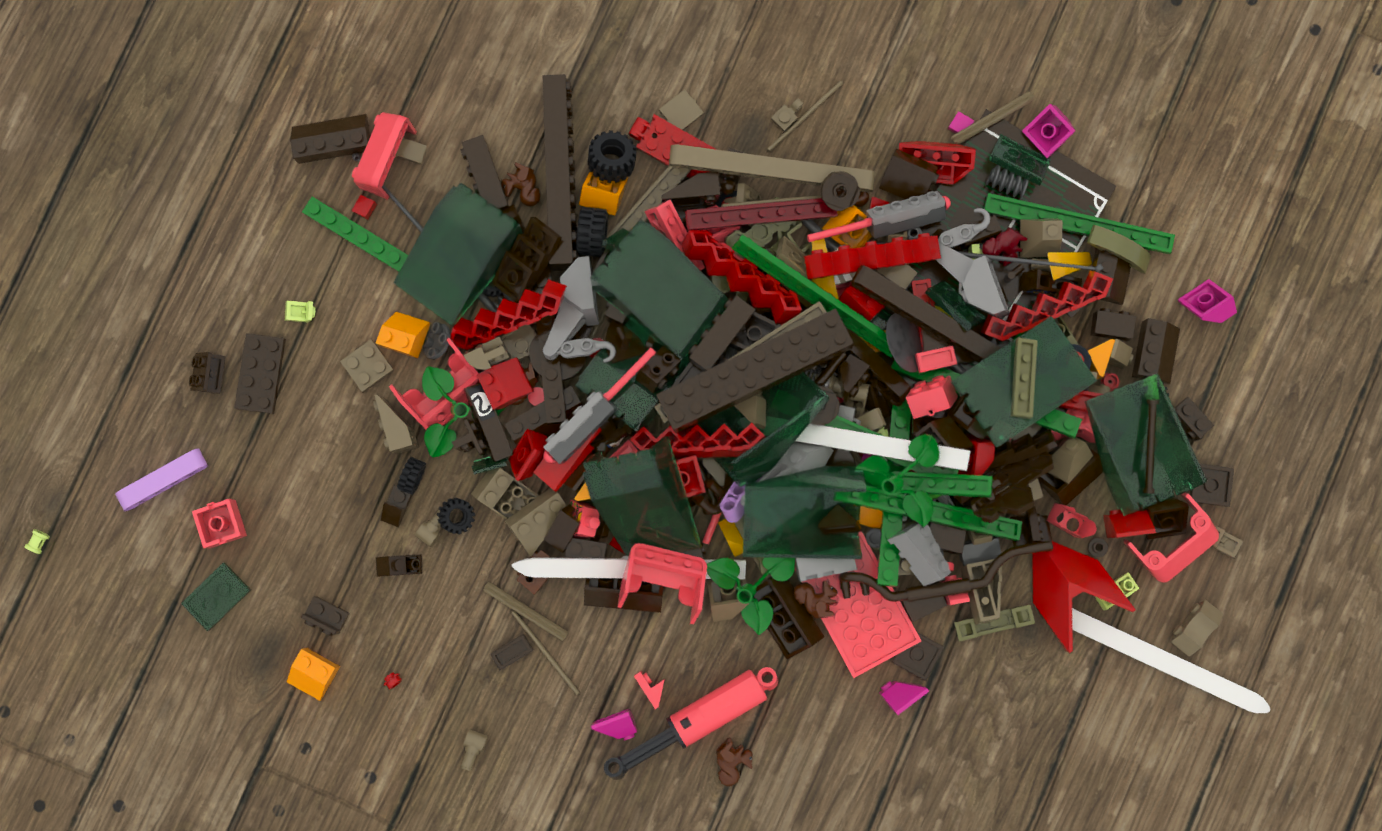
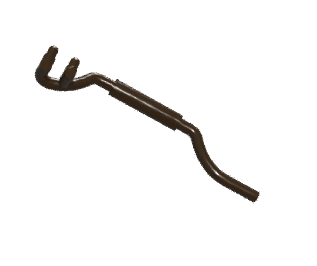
[692,353,847,515]
[839,541,1052,602]

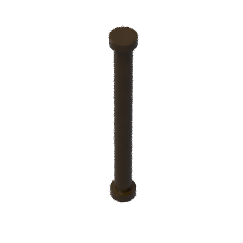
[1142,399,1159,493]

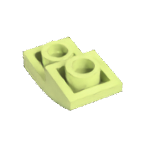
[1094,572,1139,610]

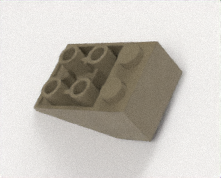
[373,395,419,454]
[471,463,540,520]

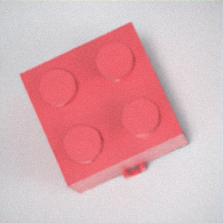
[906,375,958,419]
[192,499,247,548]

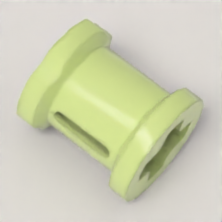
[24,529,50,554]

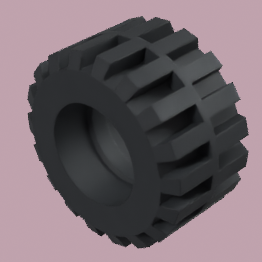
[588,130,637,183]
[576,207,608,257]

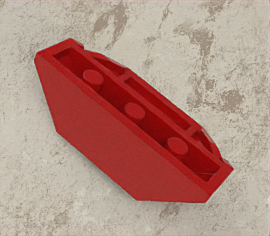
[899,141,976,185]

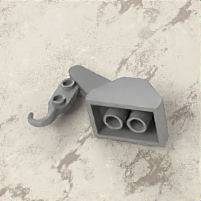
[937,208,1010,318]
[543,256,616,363]
[741,440,834,542]

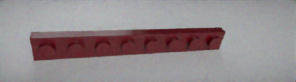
[685,198,838,231]

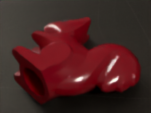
[982,227,1028,266]

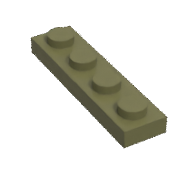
[1011,337,1038,419]

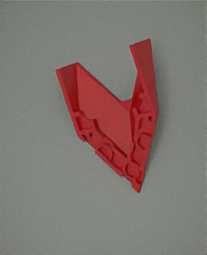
[1032,541,1136,653]

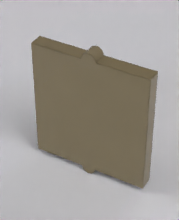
[659,89,704,130]

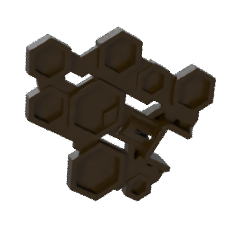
[954,435,1054,523]

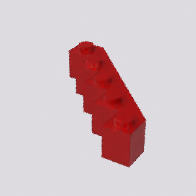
[681,230,802,324]
[804,233,941,279]
[981,271,1113,341]
[450,279,567,350]
[630,422,770,459]

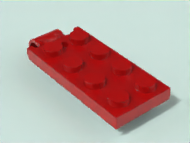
[628,114,717,179]

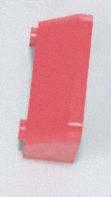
[352,112,417,200]
[389,338,480,430]
[1123,492,1219,582]
[618,543,707,625]

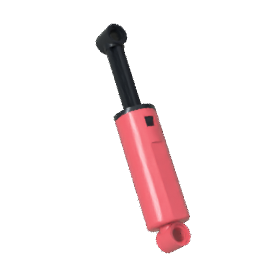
[604,667,778,780]

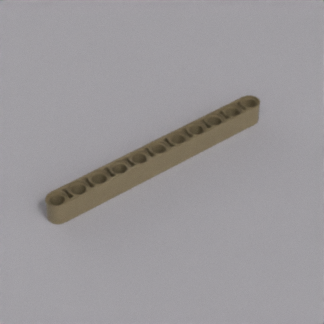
[669,145,875,192]

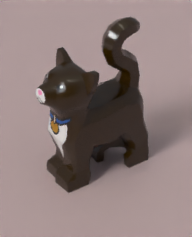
[590,401,636,460]

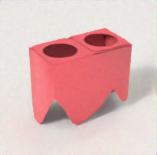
[1046,503,1097,538]

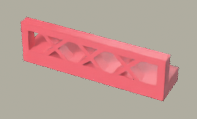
[644,199,705,278]

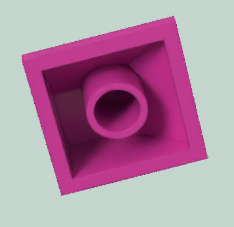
[1022,104,1076,158]
[1178,279,1237,323]
[879,681,929,715]
[591,708,638,741]

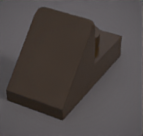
[381,484,412,527]

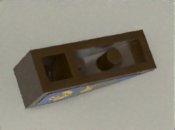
[1021,270,1082,295]

